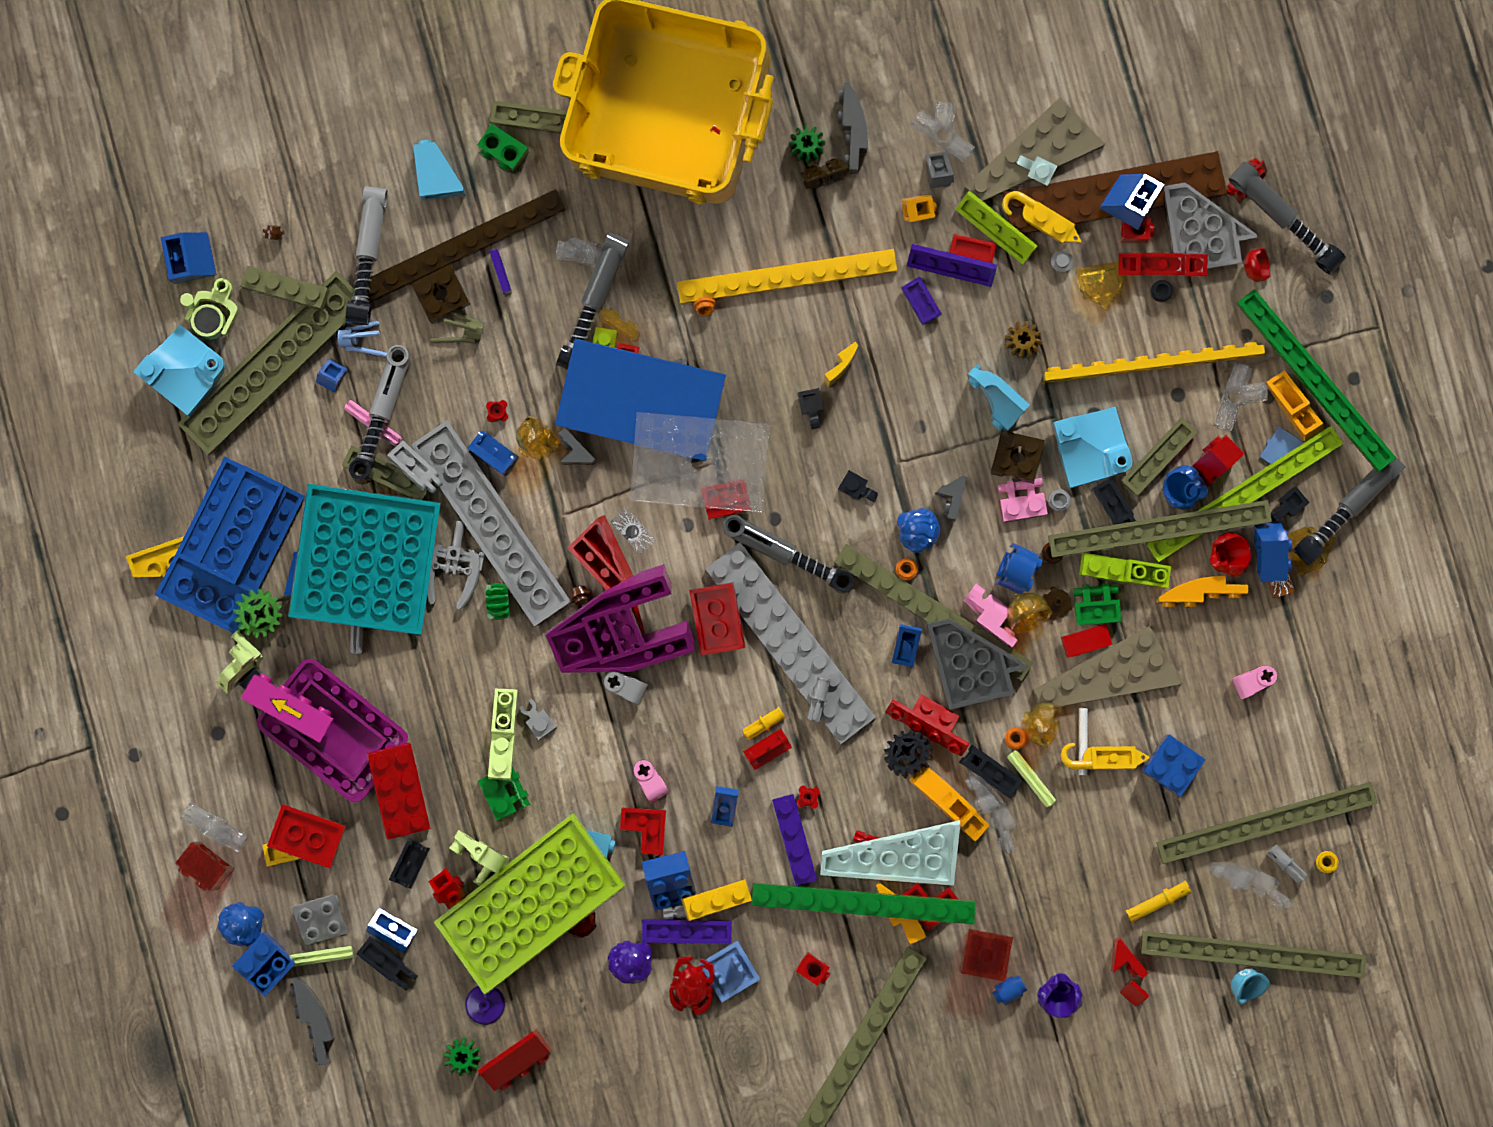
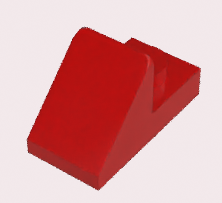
[1111,937,1149,979]

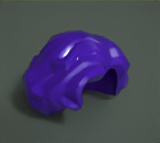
[607,940,652,984]
[1037,973,1083,1018]

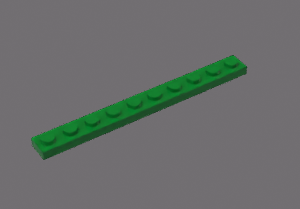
[1236,289,1396,473]
[752,883,977,925]

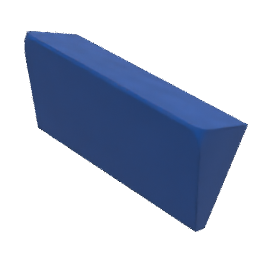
[366,908,417,953]

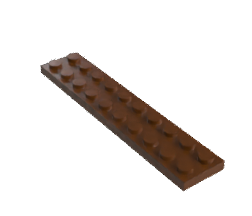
[1003,151,1227,234]

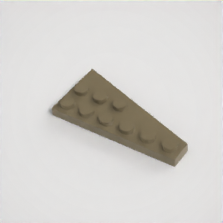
[965,98,1105,202]
[1033,626,1182,710]

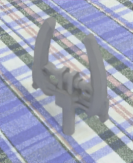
[427,521,485,610]

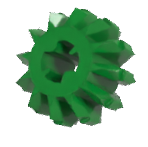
[788,125,826,163]
[485,583,510,620]
[443,1037,482,1076]

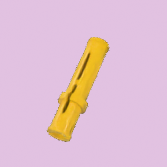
[1125,880,1192,923]

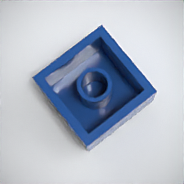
[1141,734,1206,797]

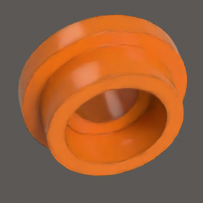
[694,296,716,316]
[896,558,918,580]
[1005,727,1027,750]

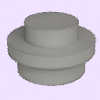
[1051,250,1073,273]
[1048,489,1071,512]

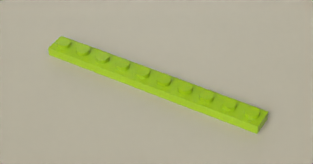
[1146,425,1344,563]

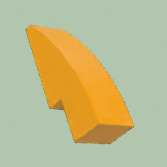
[1266,370,1323,442]
[875,883,926,944]

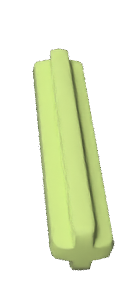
[1007,750,1056,807]
[290,946,353,967]

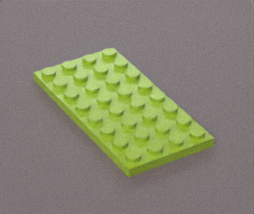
[434,814,626,994]

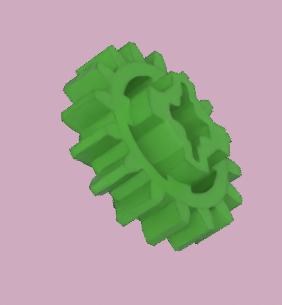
[233,589,283,638]

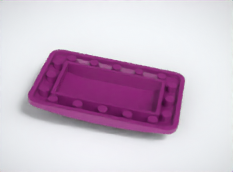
[257,659,408,802]

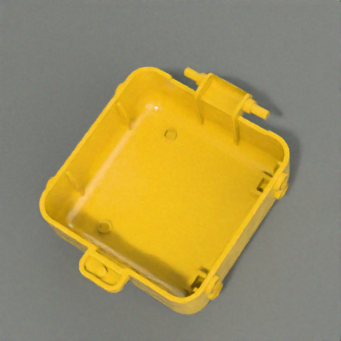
[553,0,774,205]

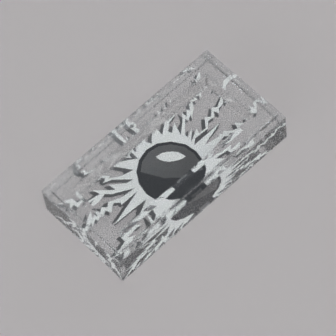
[610,507,656,554]

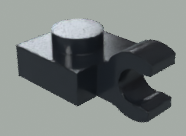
[797,388,823,430]
[838,470,878,502]
[1271,486,1310,522]

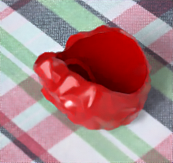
[1209,532,1252,577]

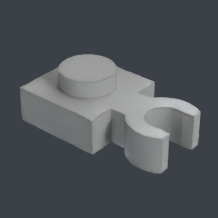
[520,699,557,740]

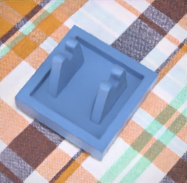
[699,940,760,1002]

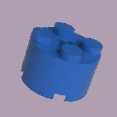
[995,543,1042,594]

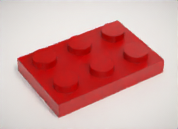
[689,582,745,655]
[267,804,346,868]

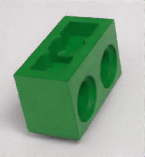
[477,123,529,174]

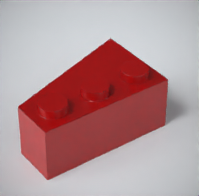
[1192,435,1245,487]
[567,515,633,591]

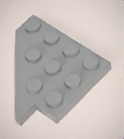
[1163,183,1257,268]

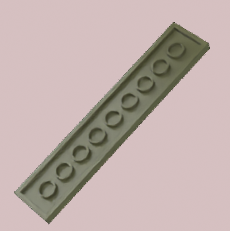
[177,271,355,456]

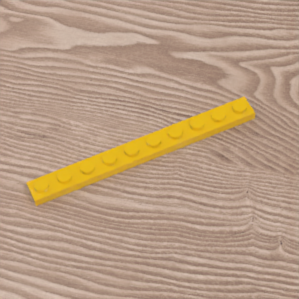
[677,249,897,305]
[1043,342,1265,384]

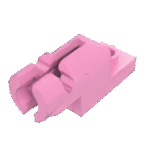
[963,584,1017,648]

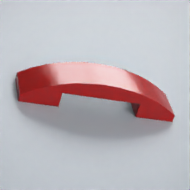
[1118,252,1208,276]

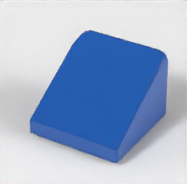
[316,359,347,392]

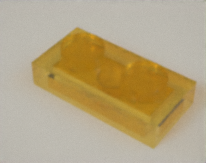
[598,307,640,342]

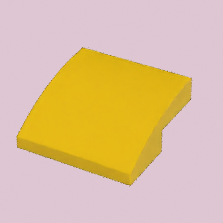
[824,342,858,387]

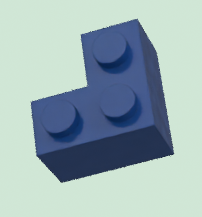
[1254,522,1292,582]

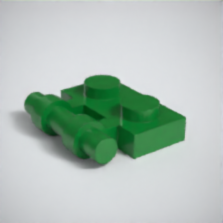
[1073,583,1122,626]
[478,766,531,821]

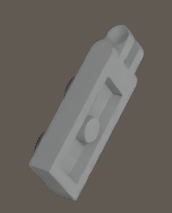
[387,441,443,494]

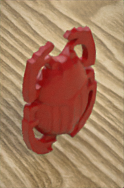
[669,956,715,1015]

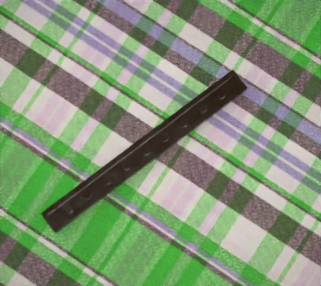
[368,189,565,303]

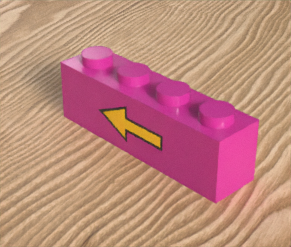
[241,673,334,742]

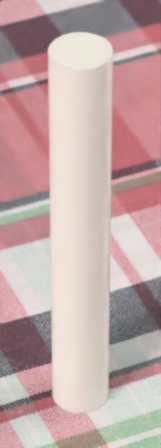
[1079,708,1088,775]

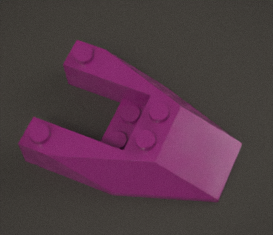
[545,564,695,673]

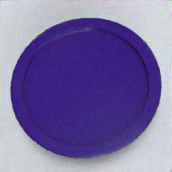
[465,986,505,1025]

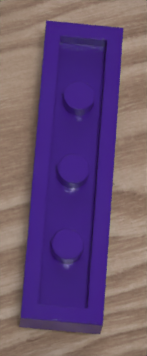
[906,244,997,287]
[772,794,817,886]
[642,920,732,944]

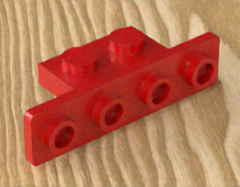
[885,694,970,756]

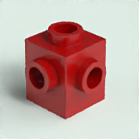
[428,868,467,909]

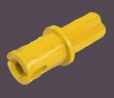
[742,706,786,740]

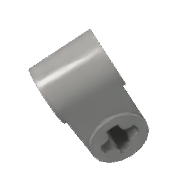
[604,672,648,705]

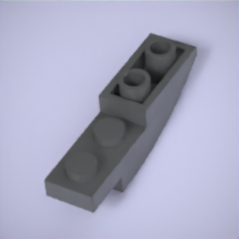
[838,82,868,174]
[290,977,335,1066]

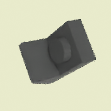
[925,152,954,188]
[558,428,596,465]
[935,476,966,522]

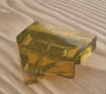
[1076,261,1124,311]
[1288,527,1336,576]

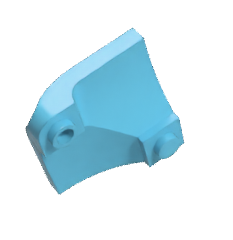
[133,325,225,417]
[967,364,1030,432]
[1052,407,1132,489]

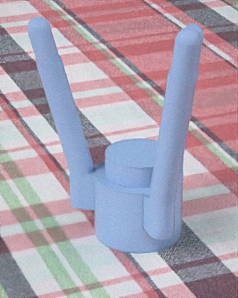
[338,321,387,357]

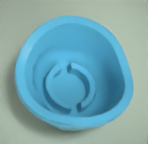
[1230,969,1270,1005]

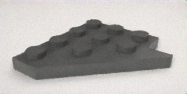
[927,618,1027,710]

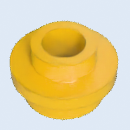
[1316,851,1339,873]

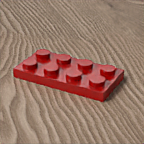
[366,742,431,840]

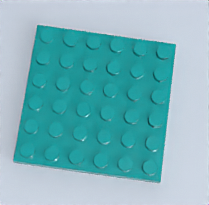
[288,484,440,635]

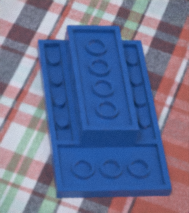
[555,339,726,461]
[155,456,305,634]

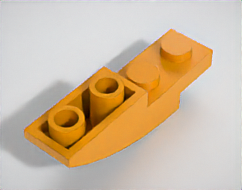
[1156,576,1248,608]
[908,767,990,842]

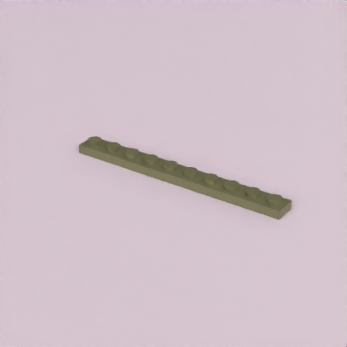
[1048,500,1272,558]
[834,544,1033,681]
[1156,782,1378,864]
[1140,931,1366,978]
[797,946,927,1127]

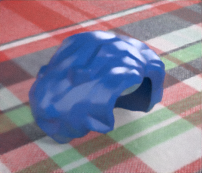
[1162,465,1208,510]
[897,508,941,553]
[217,902,265,946]

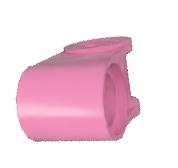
[1232,666,1277,700]
[634,760,670,803]

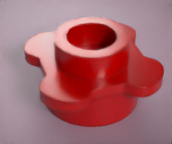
[486,400,509,423]
[797,785,820,809]

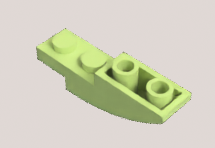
[488,688,518,780]

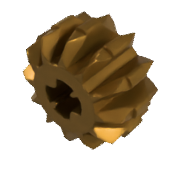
[1004,321,1042,359]

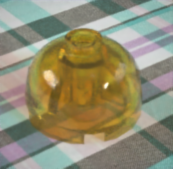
[516,416,560,459]
[1007,592,1052,634]
[1022,702,1062,749]

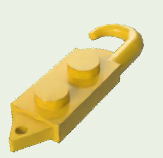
[1002,191,1081,244]
[1060,743,1150,770]

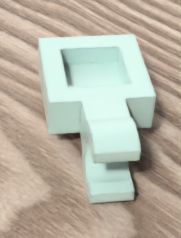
[1017,155,1057,186]

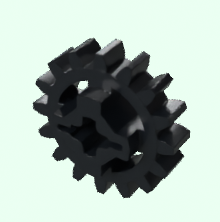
[884,730,933,779]

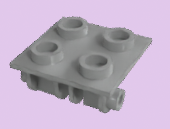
[291,894,348,946]

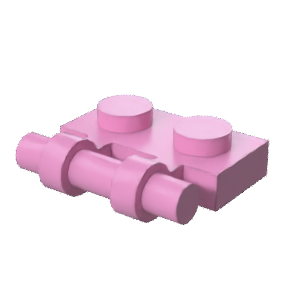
[997,478,1048,522]

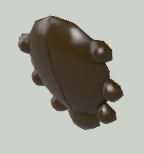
[1039,587,1072,620]

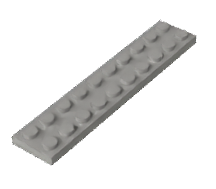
[411,420,571,627]
[705,543,876,744]

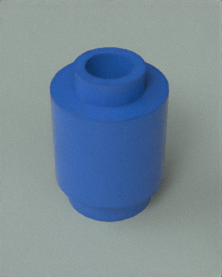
[992,975,1027,1006]

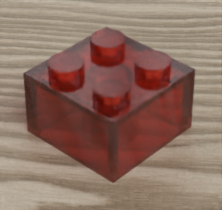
[175,841,235,891]
[959,928,1013,982]

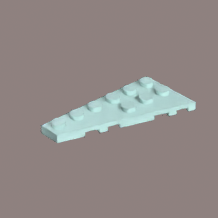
[820,821,960,885]

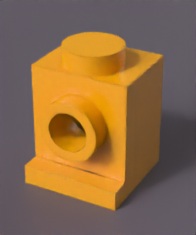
[901,194,937,222]

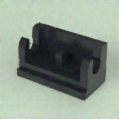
[389,839,430,889]

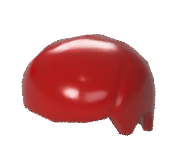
[1243,248,1271,282]

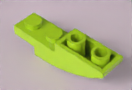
[1079,553,1171,588]

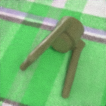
[430,310,484,343]

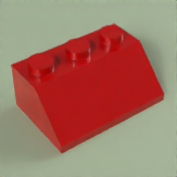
[477,1028,552,1091]

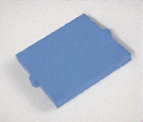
[1260,427,1304,478]

